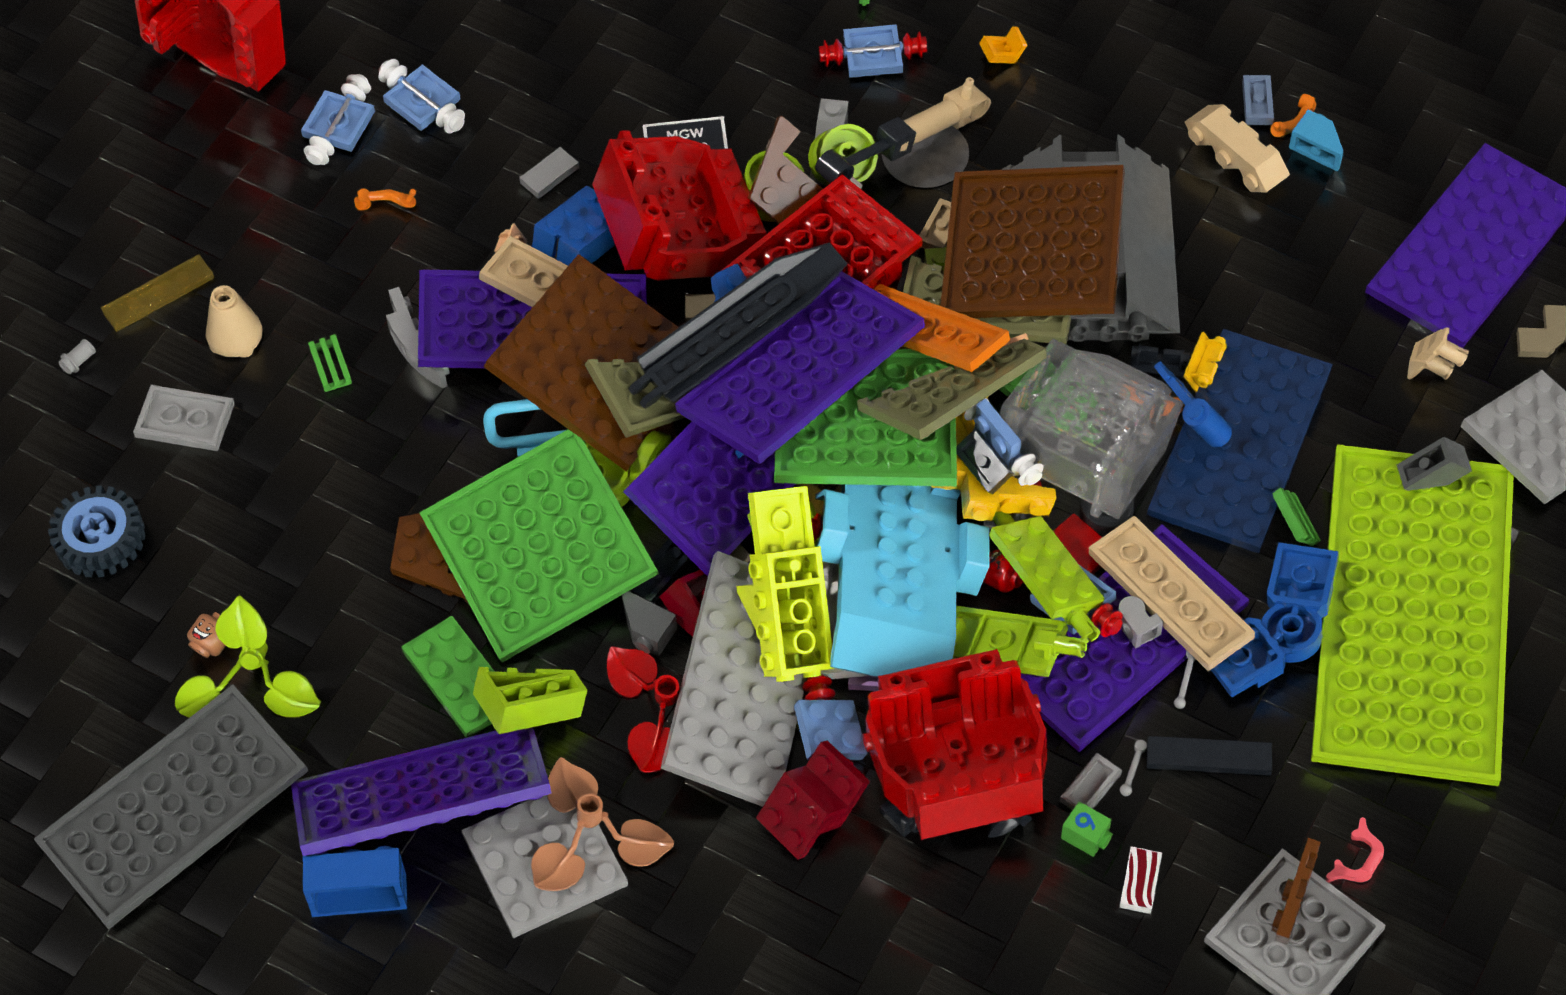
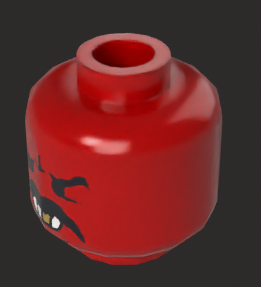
[983,549,1023,593]

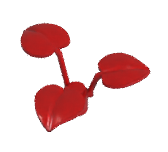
[607,646,681,773]

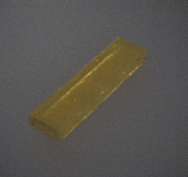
[101,254,214,332]

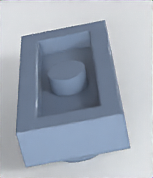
[1242,75,1274,125]

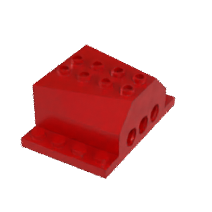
[721,174,923,290]

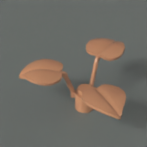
[531,757,674,891]

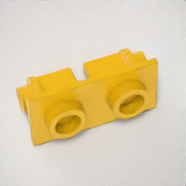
[1183,332,1227,393]

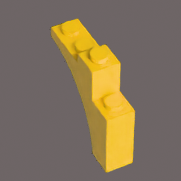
[931,415,1056,521]

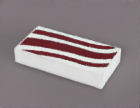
[1119,847,1162,914]

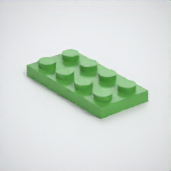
[401,616,495,738]

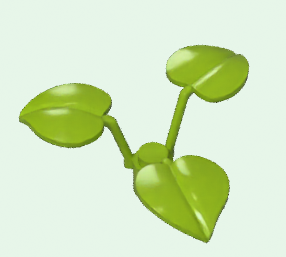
[175,595,321,718]

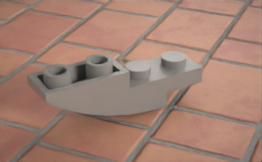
[386,287,450,388]

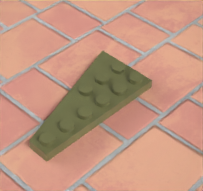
[903,255,1071,344]
[857,339,1047,440]
[585,359,699,438]

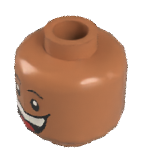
[187,612,226,658]

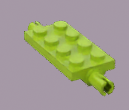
[989,512,1104,643]
[953,606,1087,677]

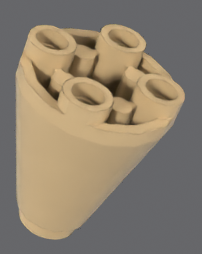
[206,285,263,358]

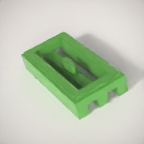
[308,334,352,392]
[1272,488,1321,546]

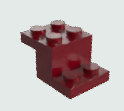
[756,740,870,860]

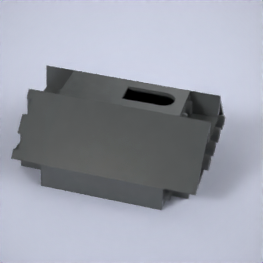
[1003,135,1180,342]

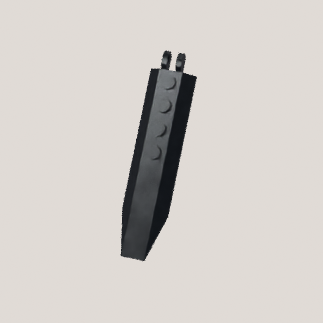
[628,243,848,409]

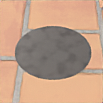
[882,126,969,188]

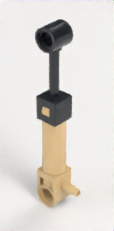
[815,77,991,183]

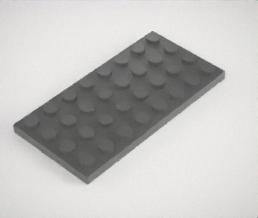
[34,685,308,929]

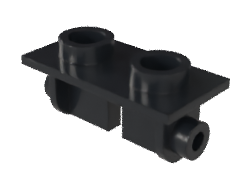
[1129,343,1190,378]

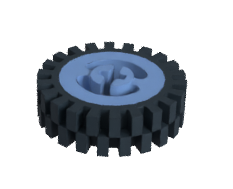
[48,486,145,577]

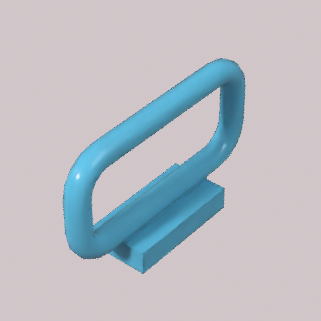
[483,399,566,457]

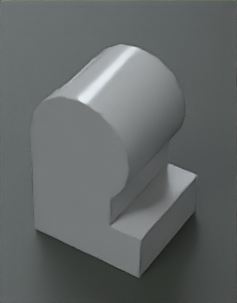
[1118,596,1163,649]

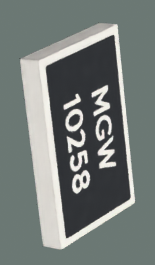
[643,116,728,149]

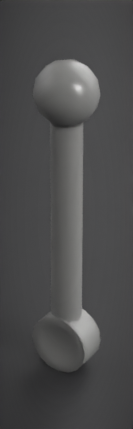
[1174,651,1196,709]
[1120,740,1147,796]

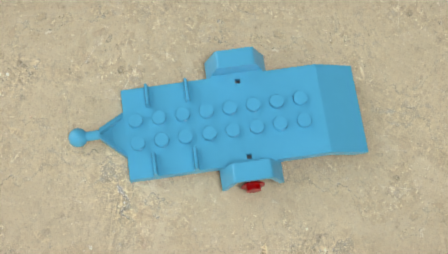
[811,484,989,677]

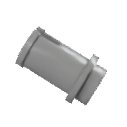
[59,339,96,374]

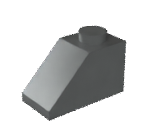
[1397,437,1472,491]
[622,591,677,657]

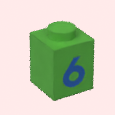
[1061,801,1113,857]

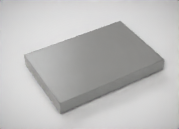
[133,385,235,451]

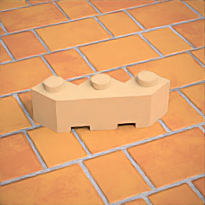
[1185,104,1290,192]

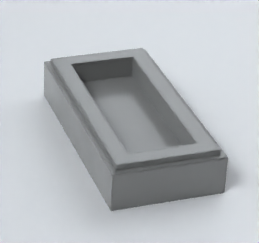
[520,147,579,199]
[1060,753,1122,810]

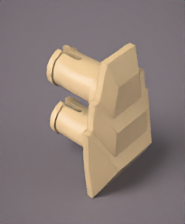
[1407,328,1469,380]

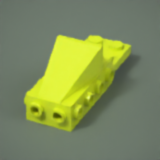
[736,486,834,682]

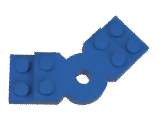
[1211,542,1339,697]

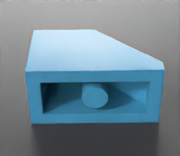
[1289,109,1344,171]

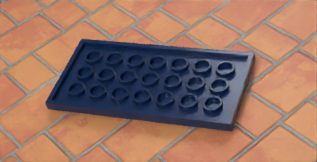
[1147,329,1333,553]

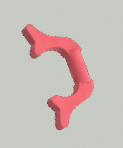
[1326,817,1384,883]

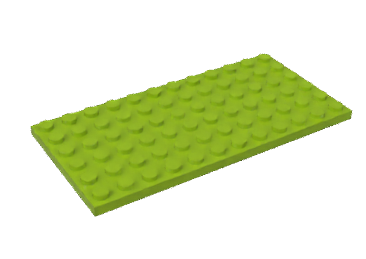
[1311,445,1514,786]

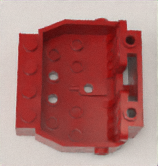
[135,0,286,92]
[592,130,766,280]
[862,649,1047,840]

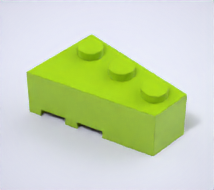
[473,667,587,734]

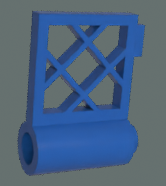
[1154,361,1232,447]

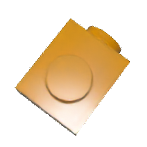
[979,27,1027,64]

